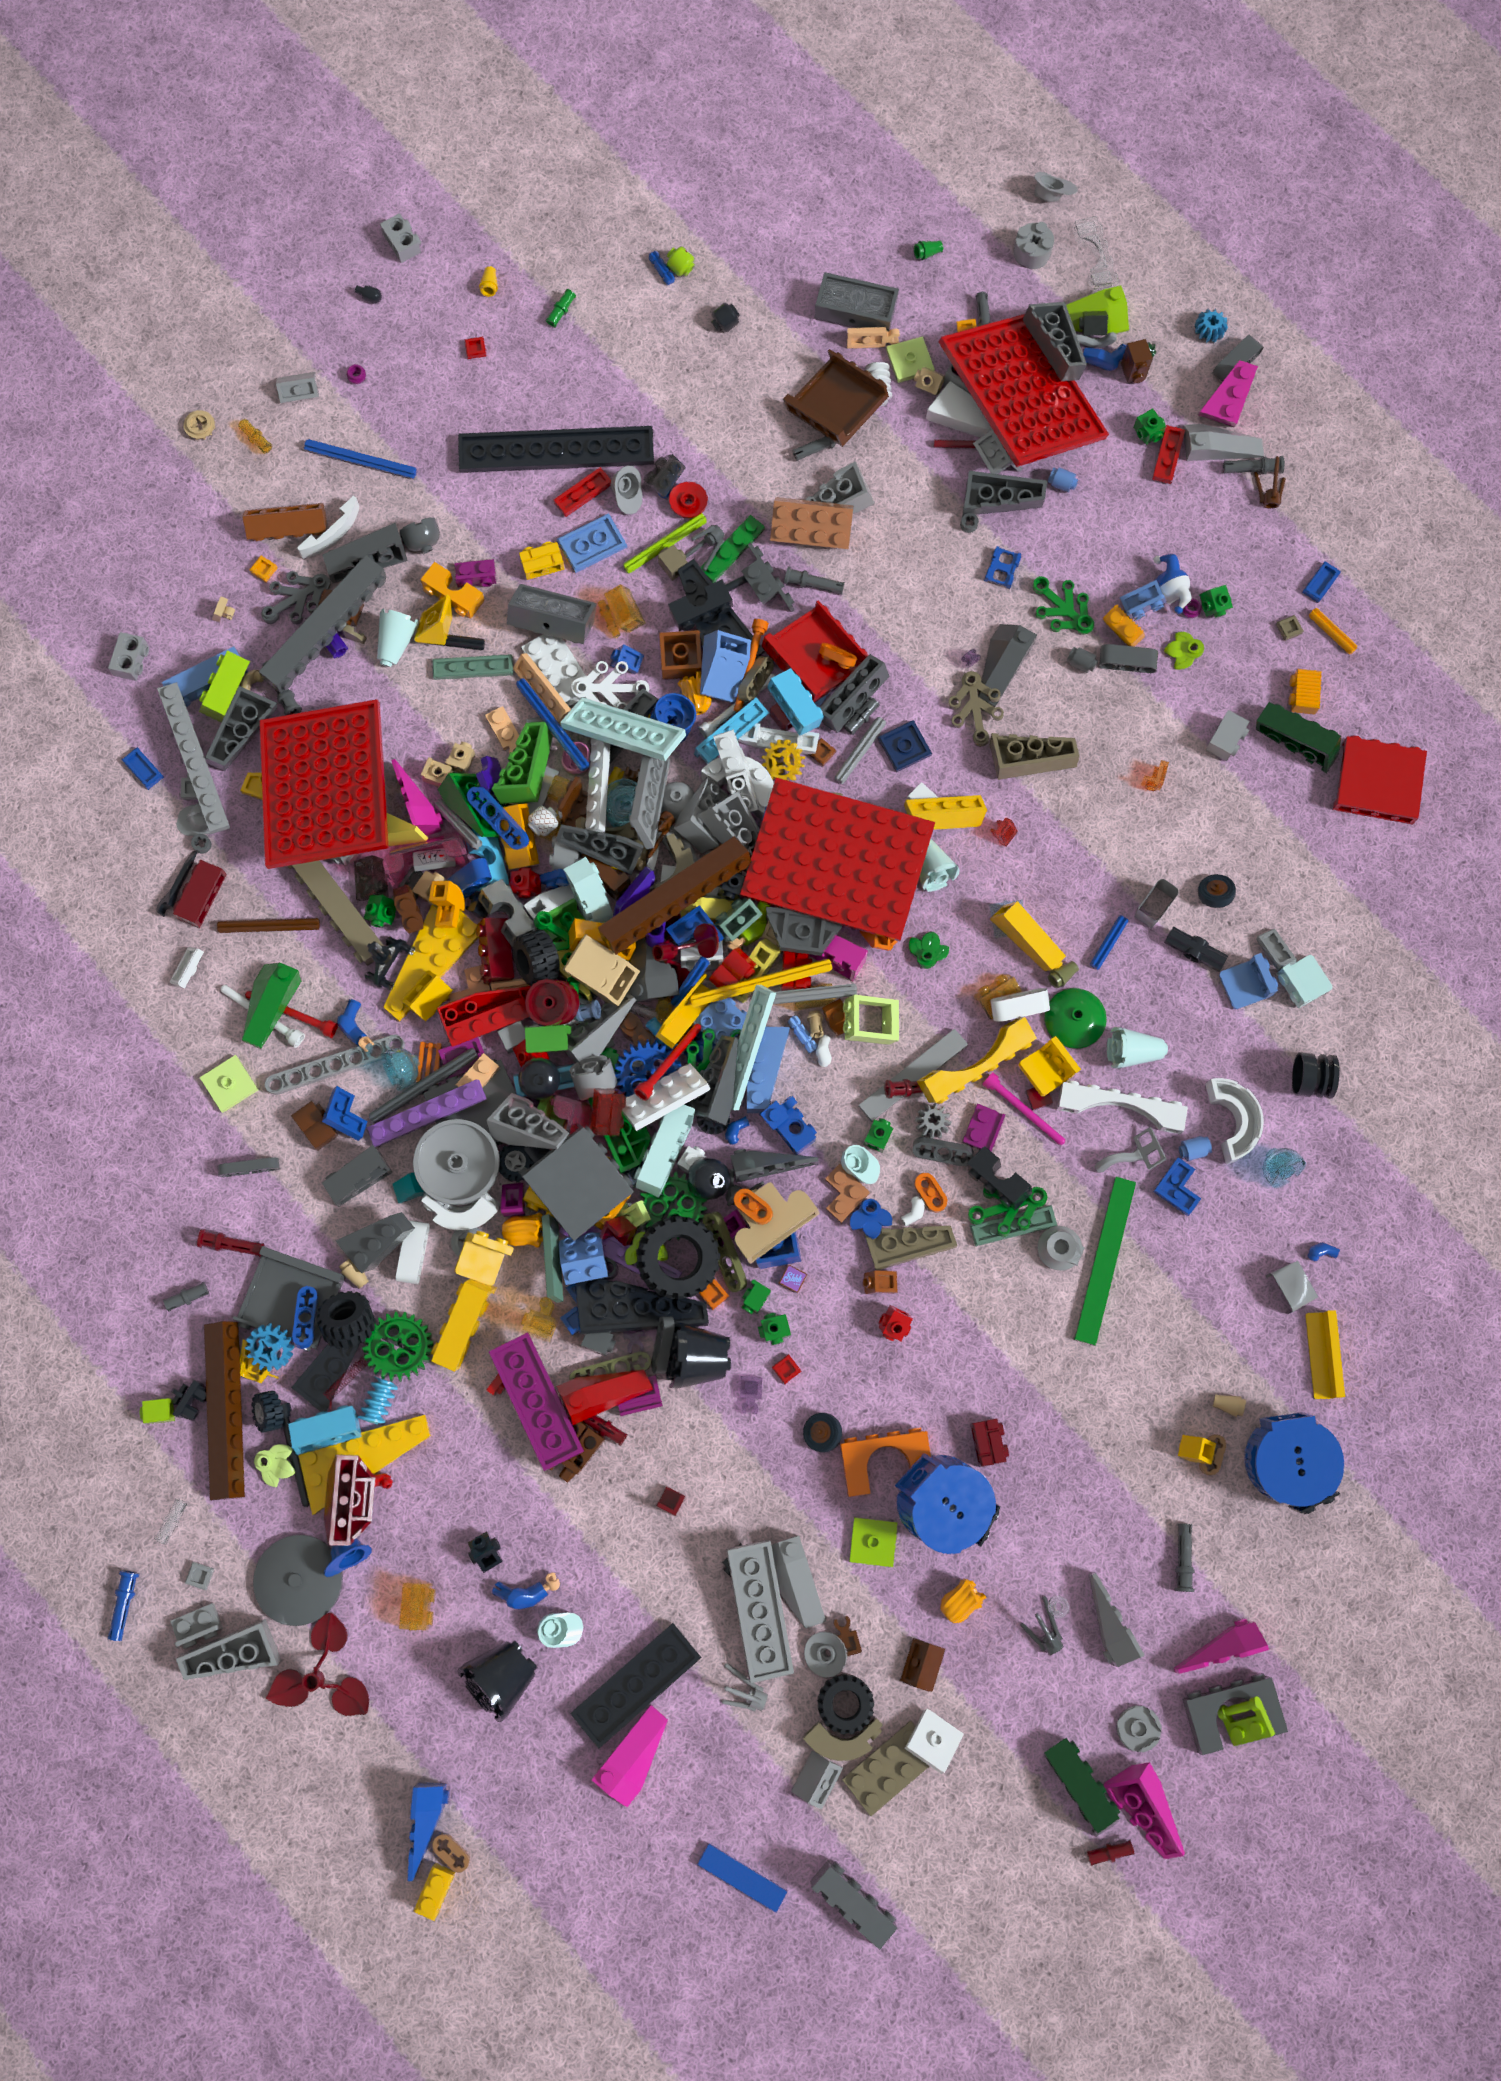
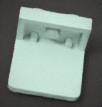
[1276,955,1333,1009]

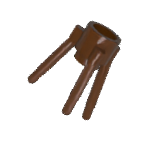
[1254,456,1286,509]
[631,811,675,858]

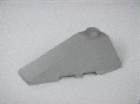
[1183,424,1264,461]
[805,461,875,514]

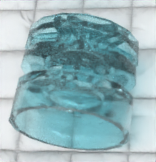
[606,779,637,827]

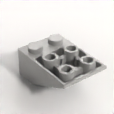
[674,777,729,854]

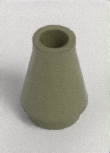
[1048,961,1079,988]

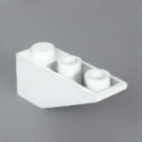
[523,885,574,930]

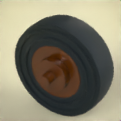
[1198,874,1236,908]
[803,1412,842,1453]

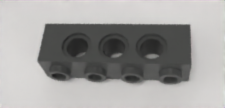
[820,654,890,733]

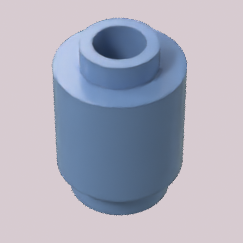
[1048,467,1079,493]
[1179,1136,1212,1161]

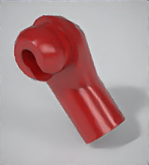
[374,1473,393,1489]

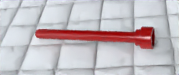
[245,991,338,1038]
[634,1024,701,1101]

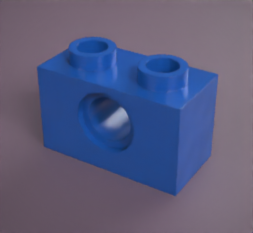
[775,1107,817,1155]

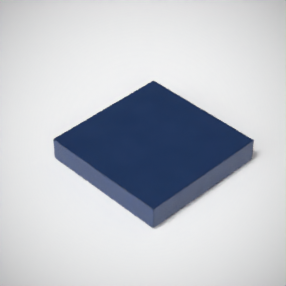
[878,720,932,773]

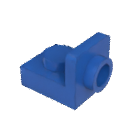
[610,644,644,674]

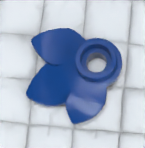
[850,1199,892,1239]

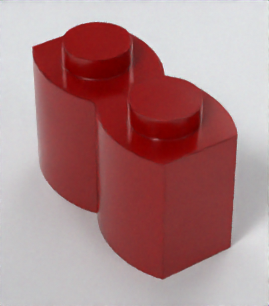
[709,947,757,988]

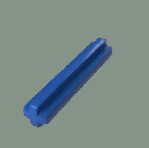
[1090,915,1128,970]
[671,957,710,1007]

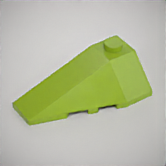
[1066,285,1129,334]

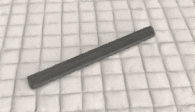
[369,1048,478,1123]

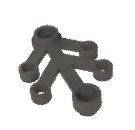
[261,571,331,625]

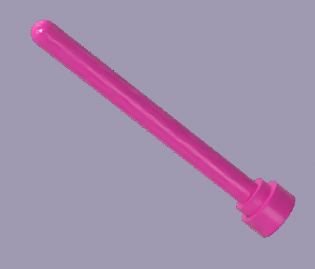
[982,1072,1065,1145]

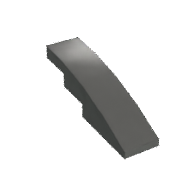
[609,688,658,765]

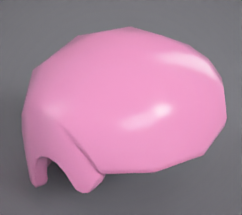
[561,742,591,775]

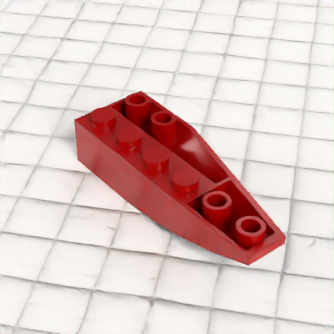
[437,986,531,1047]

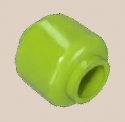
[667,246,695,276]

